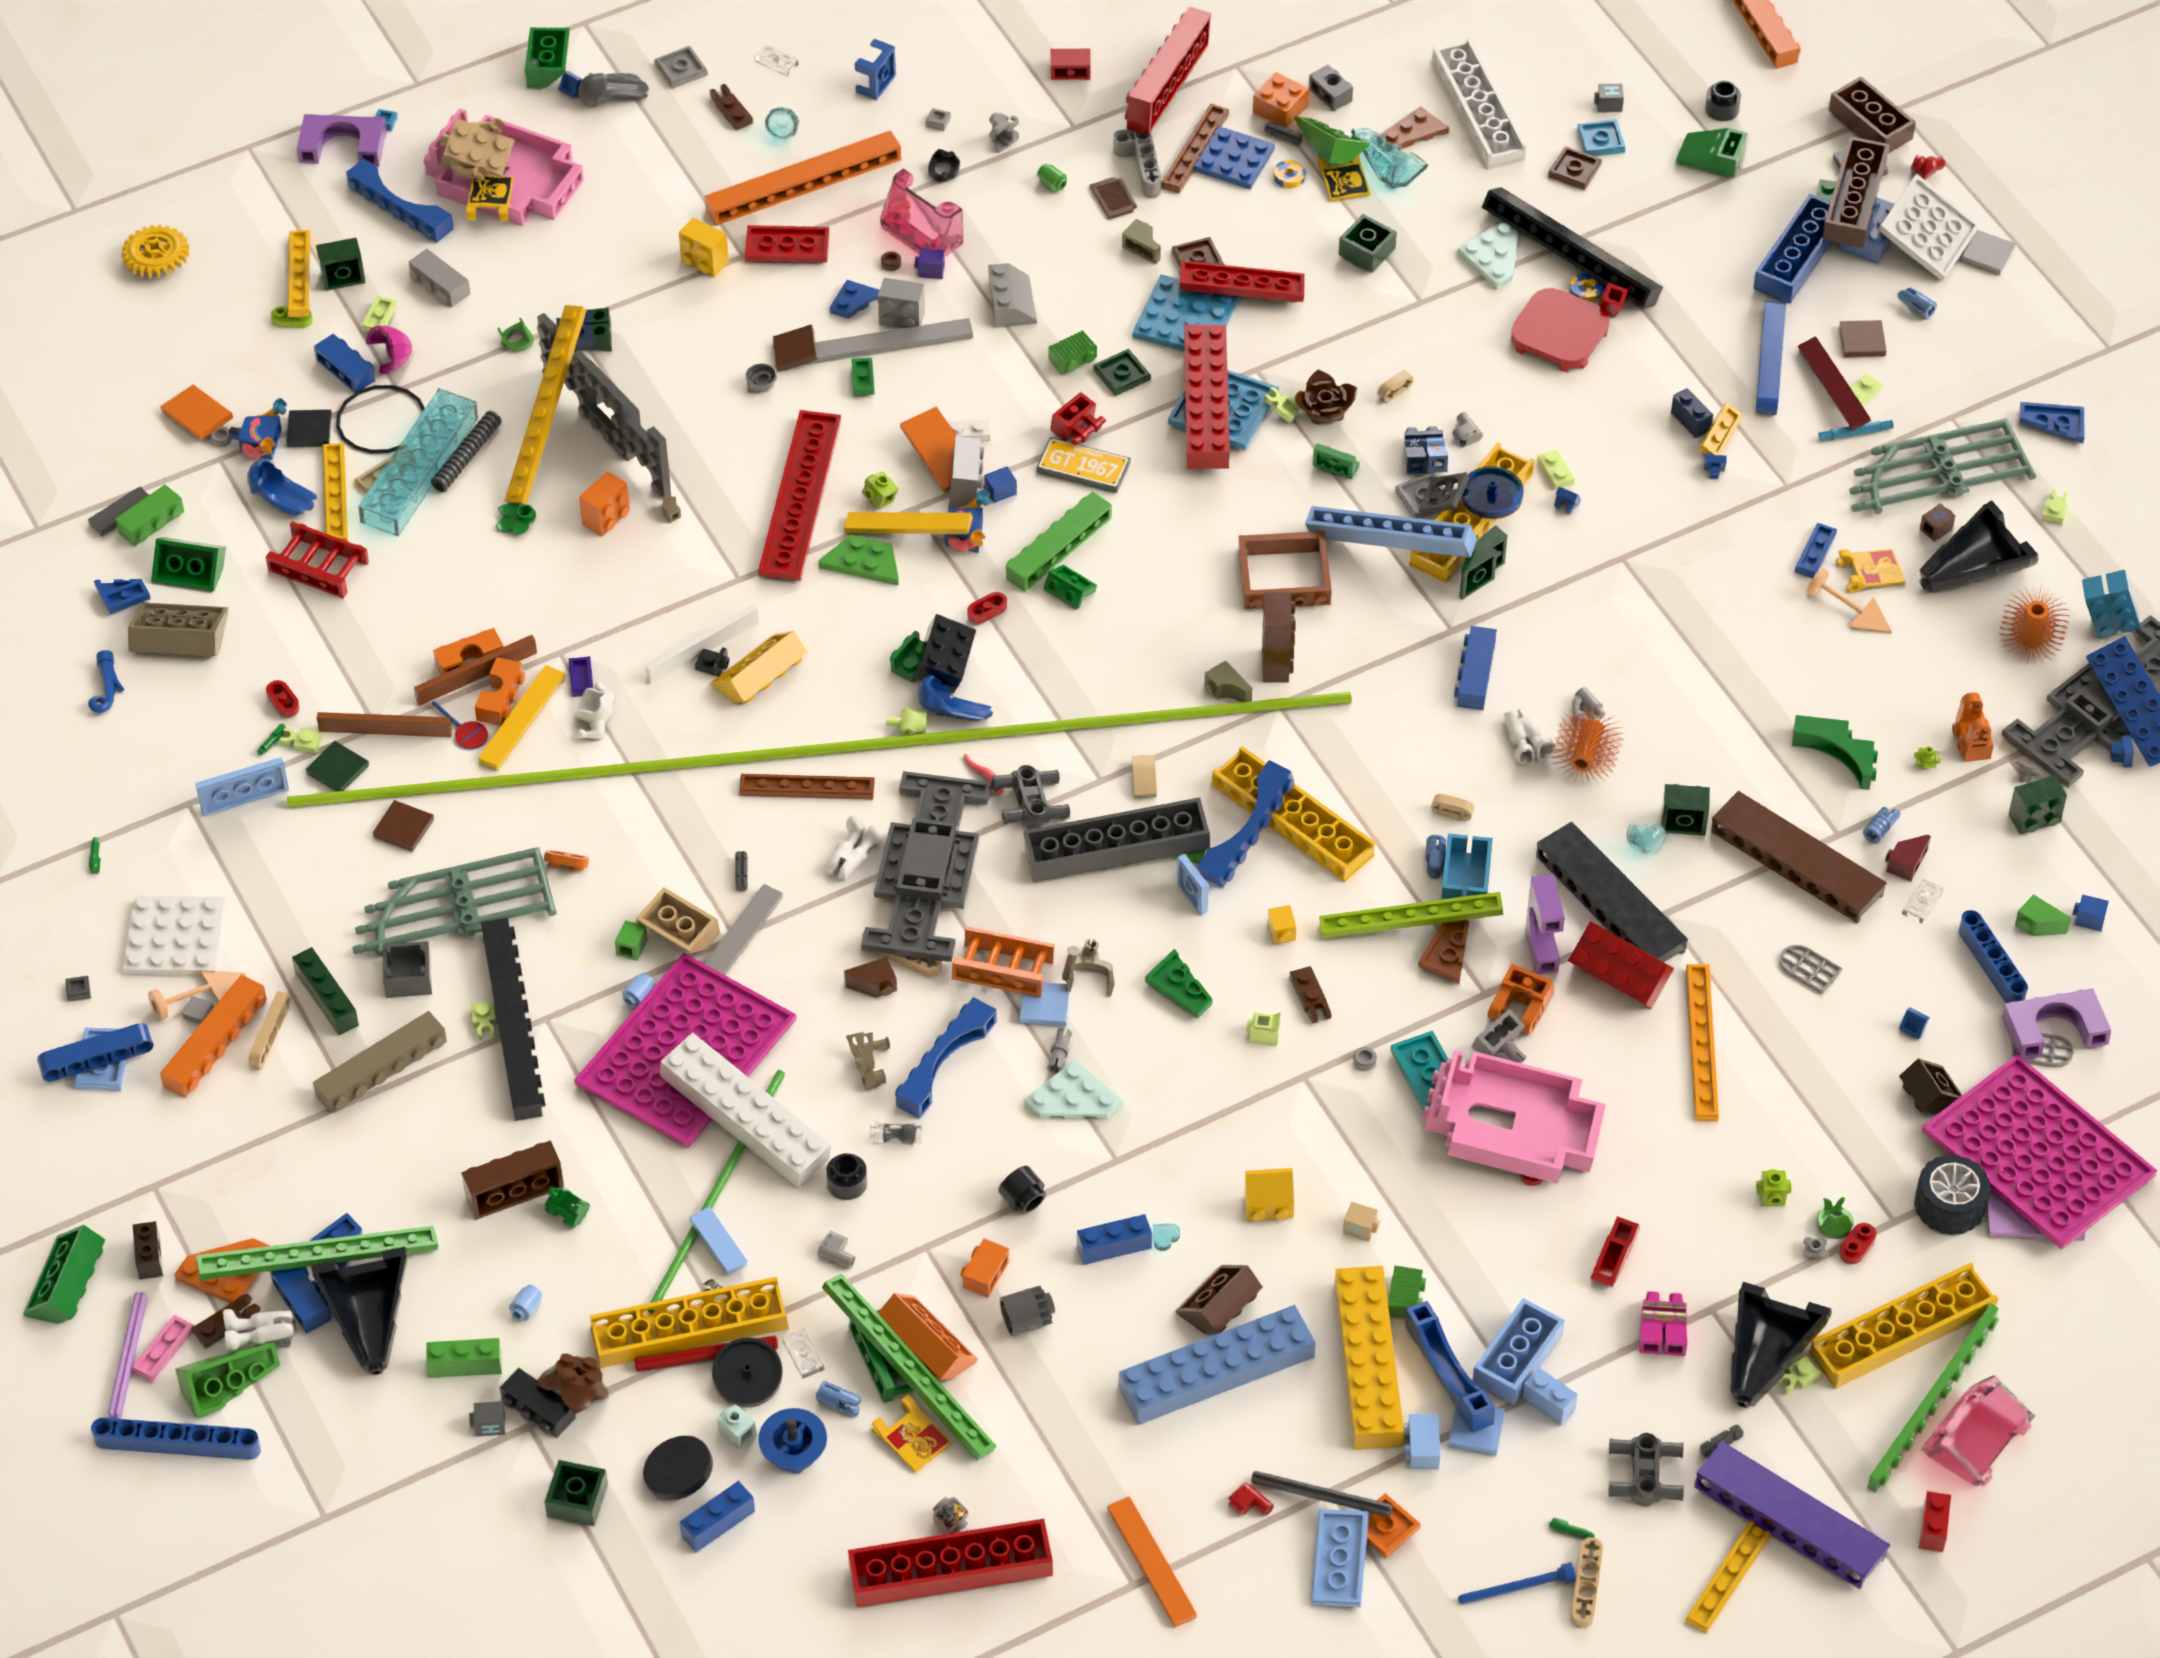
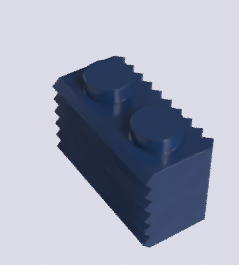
[1671,388,1714,438]

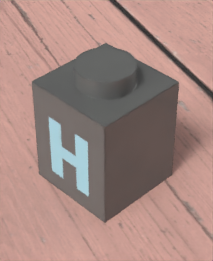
[1594,83,1624,112]
[469,1401,505,1437]

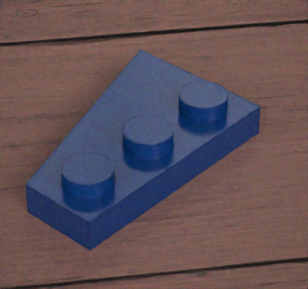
[2019,402,2085,444]

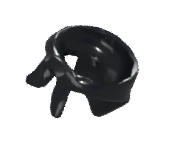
[928,149,960,182]

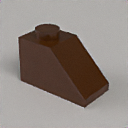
[844,957,897,998]

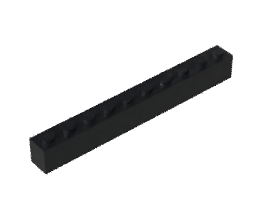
[1481,187,1663,308]
[481,918,546,1121]

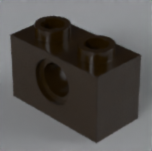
[132,1221,163,1280]

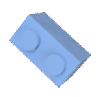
[1522,1367,1578,1425]
[1404,1414,1440,1469]

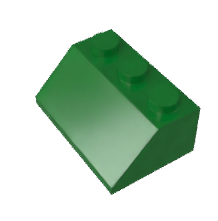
[525,27,570,87]
[151,537,226,591]

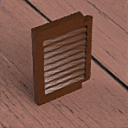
[1090,177,1138,220]

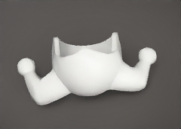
[574,682,614,739]

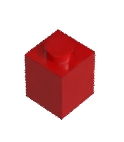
[1598,282,1628,317]

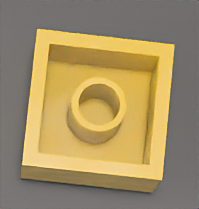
[678,217,729,277]

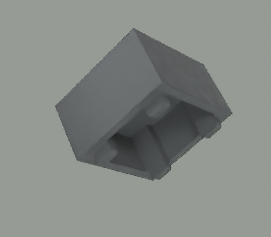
[382,941,432,998]

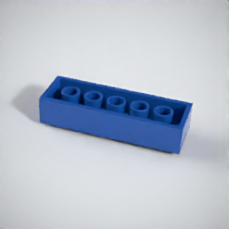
[1753,193,1833,304]

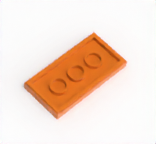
[900,406,980,492]

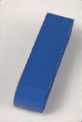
[1958,910,2028,1003]
[37,1023,154,1082]

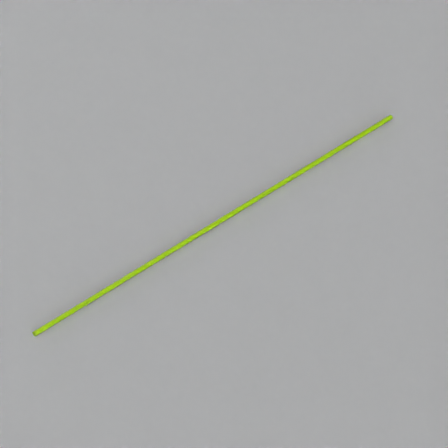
[287,692,1352,808]

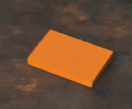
[160,384,234,440]

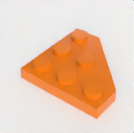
[174,1238,270,1304]

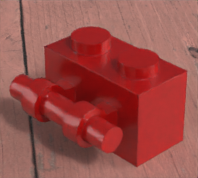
[1050,392,1106,446]

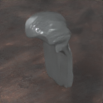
[578,72,649,106]

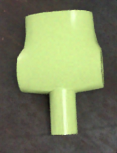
[886,707,927,736]

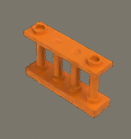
[951,927,1055,998]

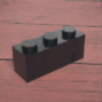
[500,1367,576,1438]

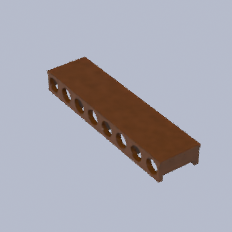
[1711,790,1887,924]

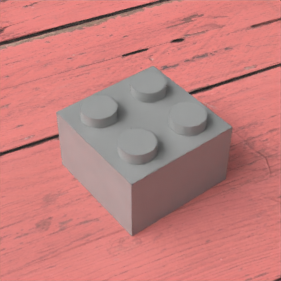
[878,277,925,328]

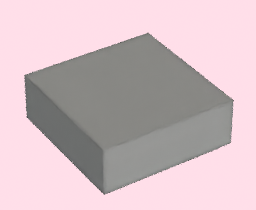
[925,108,951,131]
[181,996,214,1024]

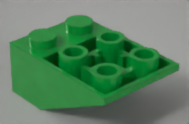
[1675,128,1748,178]

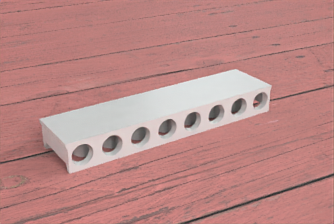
[1431,37,1527,169]

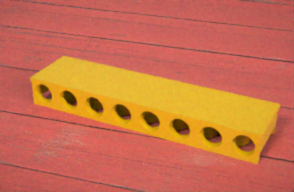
[1409,442,1534,583]
[1211,746,1375,882]
[1808,1262,1998,1389]
[590,1276,789,1368]

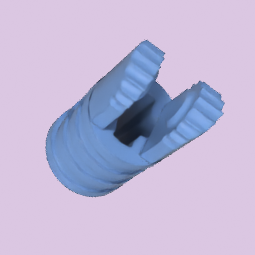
[1897,287,1937,319]
[1863,807,1901,844]
[1425,835,1446,879]
[816,1381,861,1417]

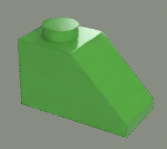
[2015,894,2071,936]

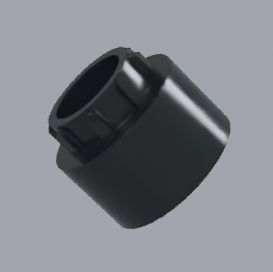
[1705,80,1741,121]
[826,1153,868,1200]
[998,1165,1046,1213]

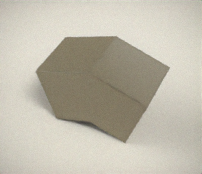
[662,496,682,523]

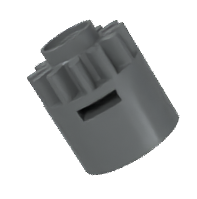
[999,1285,1055,1337]

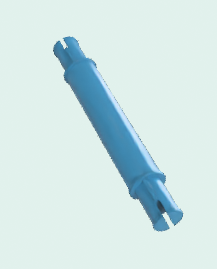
[1818,419,1894,441]

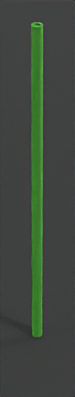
[647,1070,785,1313]

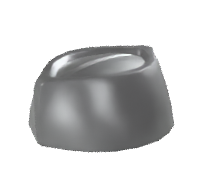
[746,363,777,393]

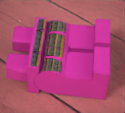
[1639,1291,1688,1356]

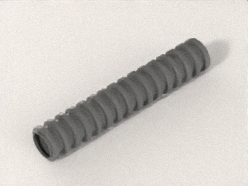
[431,410,502,492]

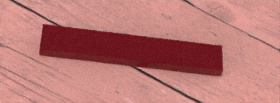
[1798,336,1871,431]

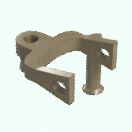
[1062,939,1115,997]
[845,1032,890,1089]

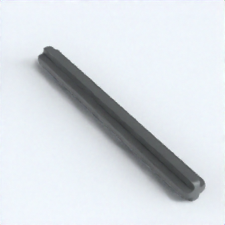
[1251,1471,1393,1517]

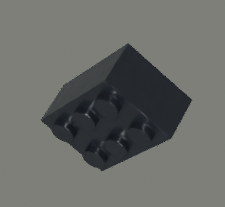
[913,614,977,694]

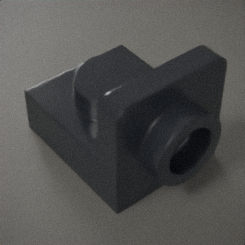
[695,647,730,677]

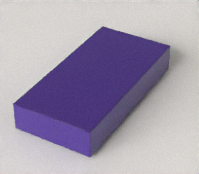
[568,656,594,697]

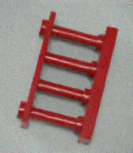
[265,521,369,599]

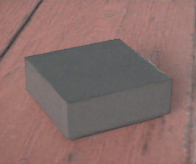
[65,975,91,1002]

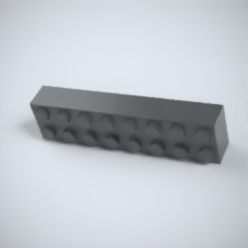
[1023,797,1210,882]

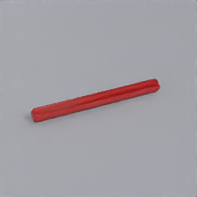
[634,1335,778,1372]

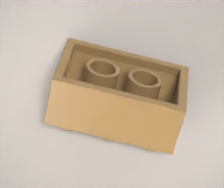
[635,887,720,953]

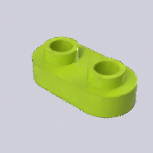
[270,306,313,328]

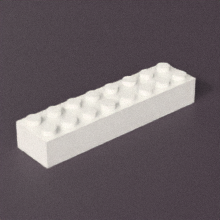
[660,1033,831,1188]

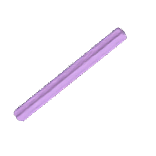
[108,1292,148,1419]

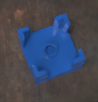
[854,38,896,100]

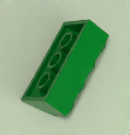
[23,1224,106,1324]

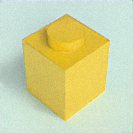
[1267,905,1297,944]

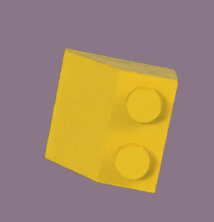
[1244,1168,1294,1221]

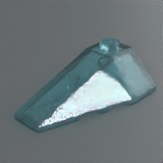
[1351,128,1428,189]

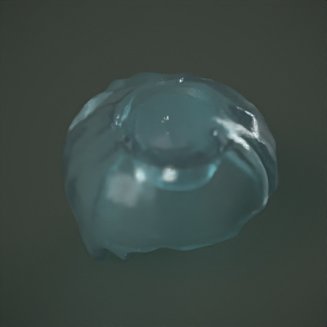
[765,106,800,142]
[1626,823,1667,856]

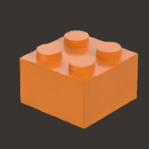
[1252,72,1309,128]
[579,471,630,537]

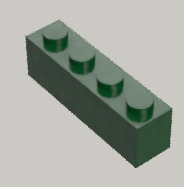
[292,947,359,1036]

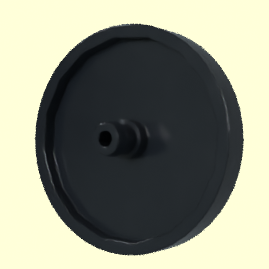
[712,1337,783,1407]
[643,1435,713,1500]

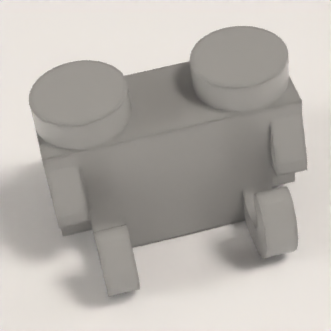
[989,112,1019,153]

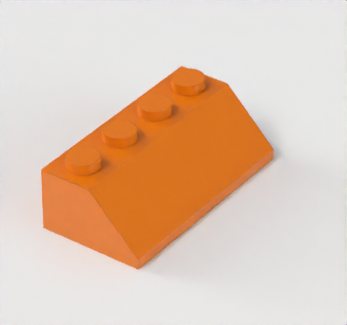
[878,1293,979,1380]

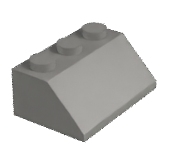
[988,263,1037,327]

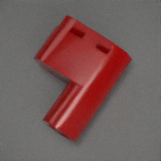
[1228,1482,1274,1516]

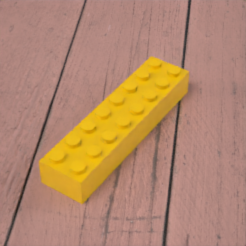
[1334,1266,1404,1450]

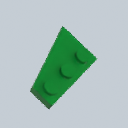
[1145,948,1213,1019]

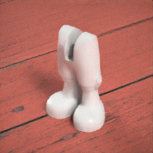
[1504,707,1555,765]
[825,816,885,881]
[223,1309,294,1352]

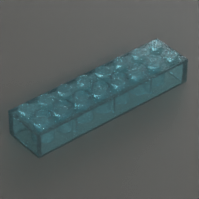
[358,388,478,537]

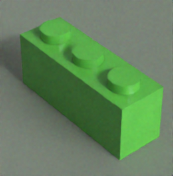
[115,484,185,547]
[426,1338,502,1378]

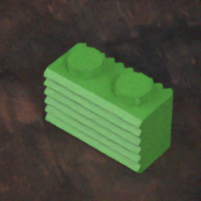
[1048,330,1097,374]
[1388,1265,1427,1319]

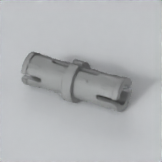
[1047,1028,1072,1074]

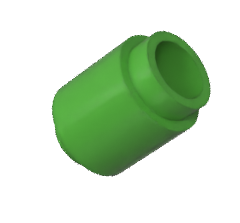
[1037,163,1067,192]

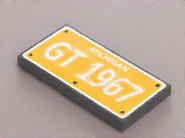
[1036,437,1131,493]

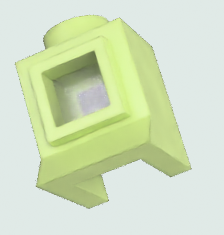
[1246,1012,1281,1045]

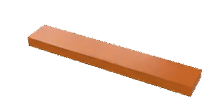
[1107,1496,1197,1628]

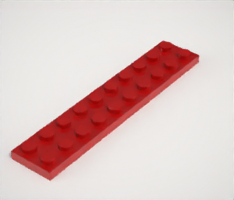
[758,410,842,581]

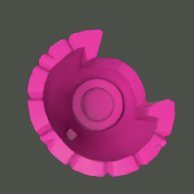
[366,325,412,374]

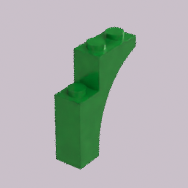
[1792,715,1878,790]

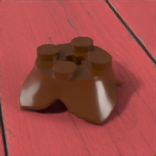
[1294,369,1358,425]
[536,1353,609,1414]

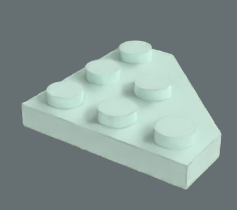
[1457,222,1519,289]
[1024,1060,1124,1120]

